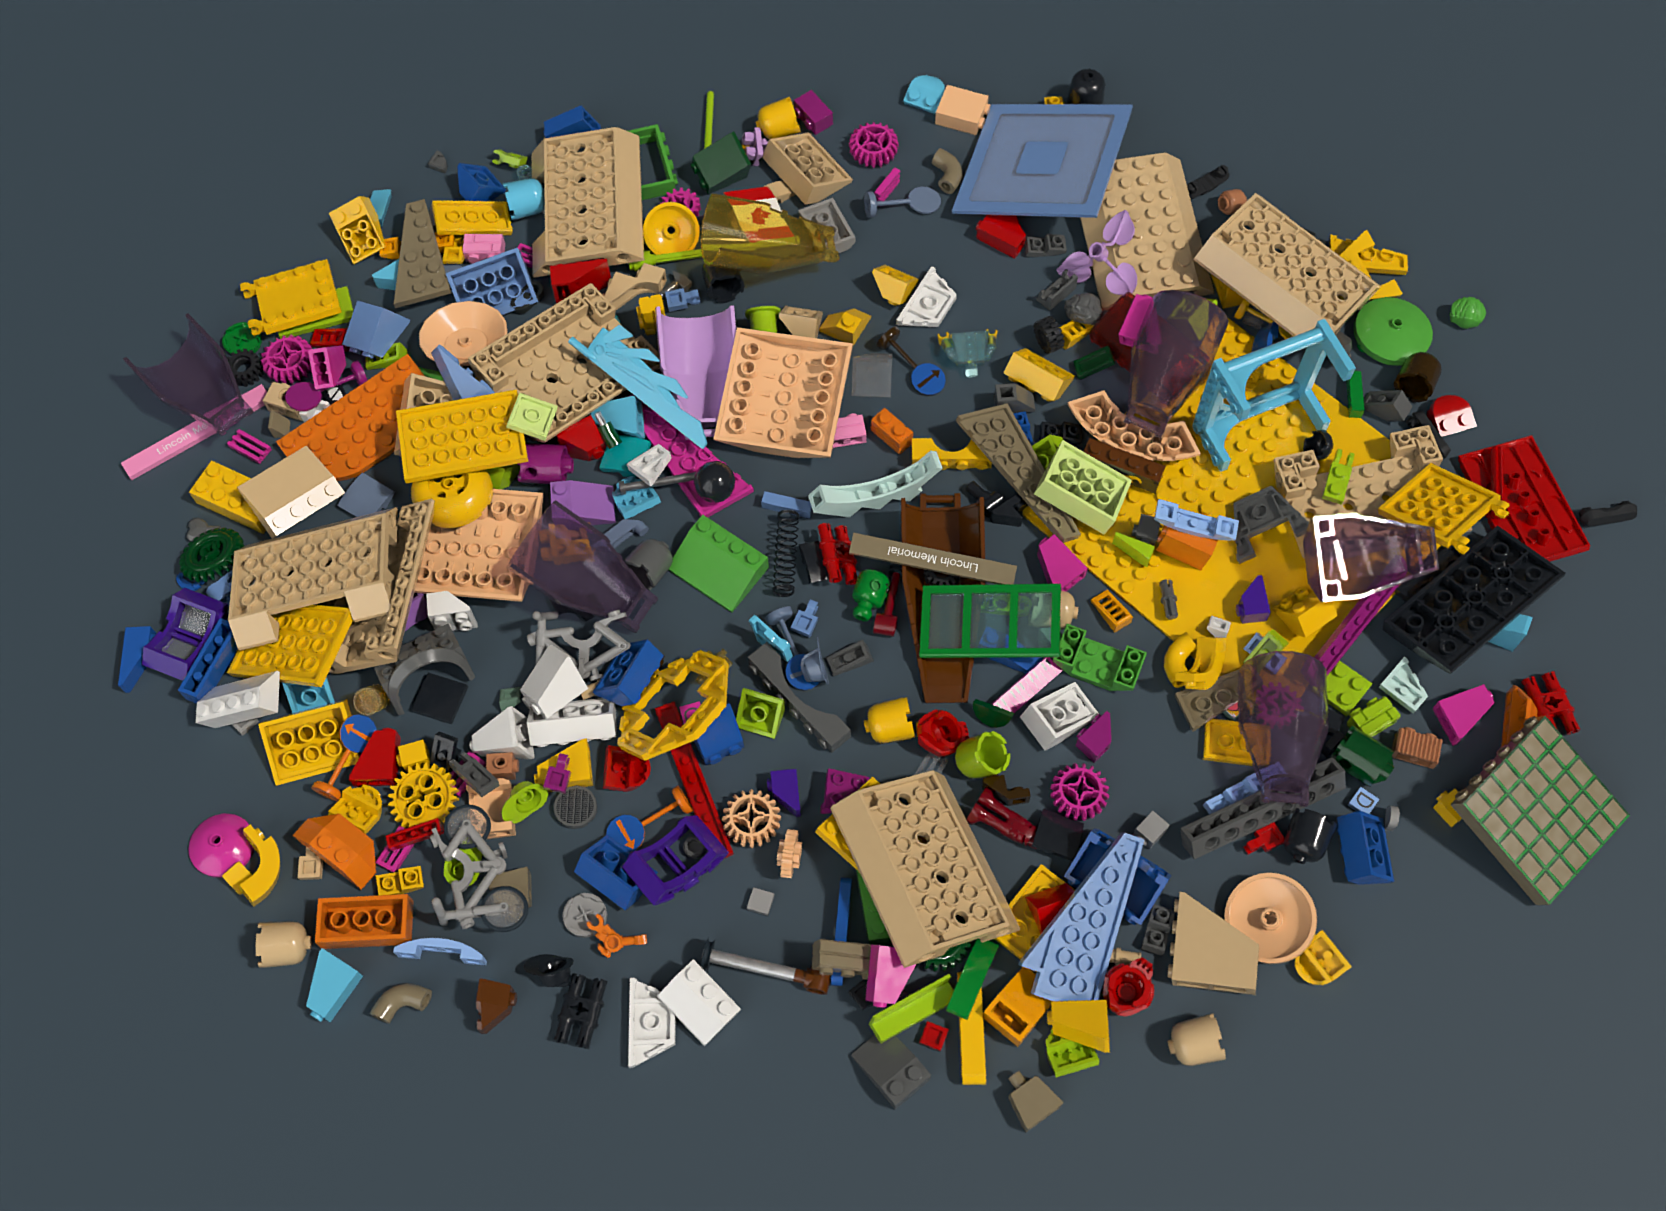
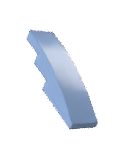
[1203,761,1289,815]

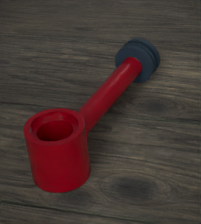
[873,563,902,637]

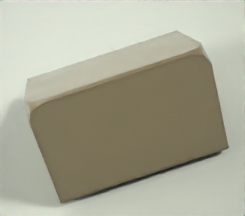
[268,411,291,438]

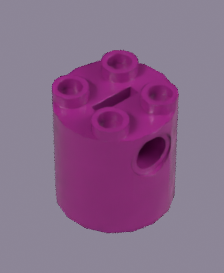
[517,443,574,484]

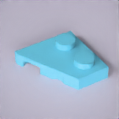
[749,615,793,662]

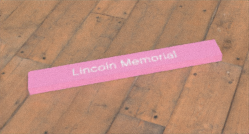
[121,384,267,480]

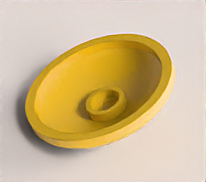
[643,202,700,255]

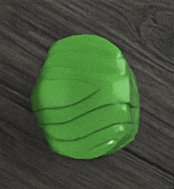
[1450,297,1486,329]

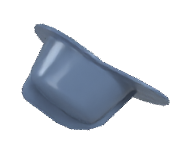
[801,636,829,685]

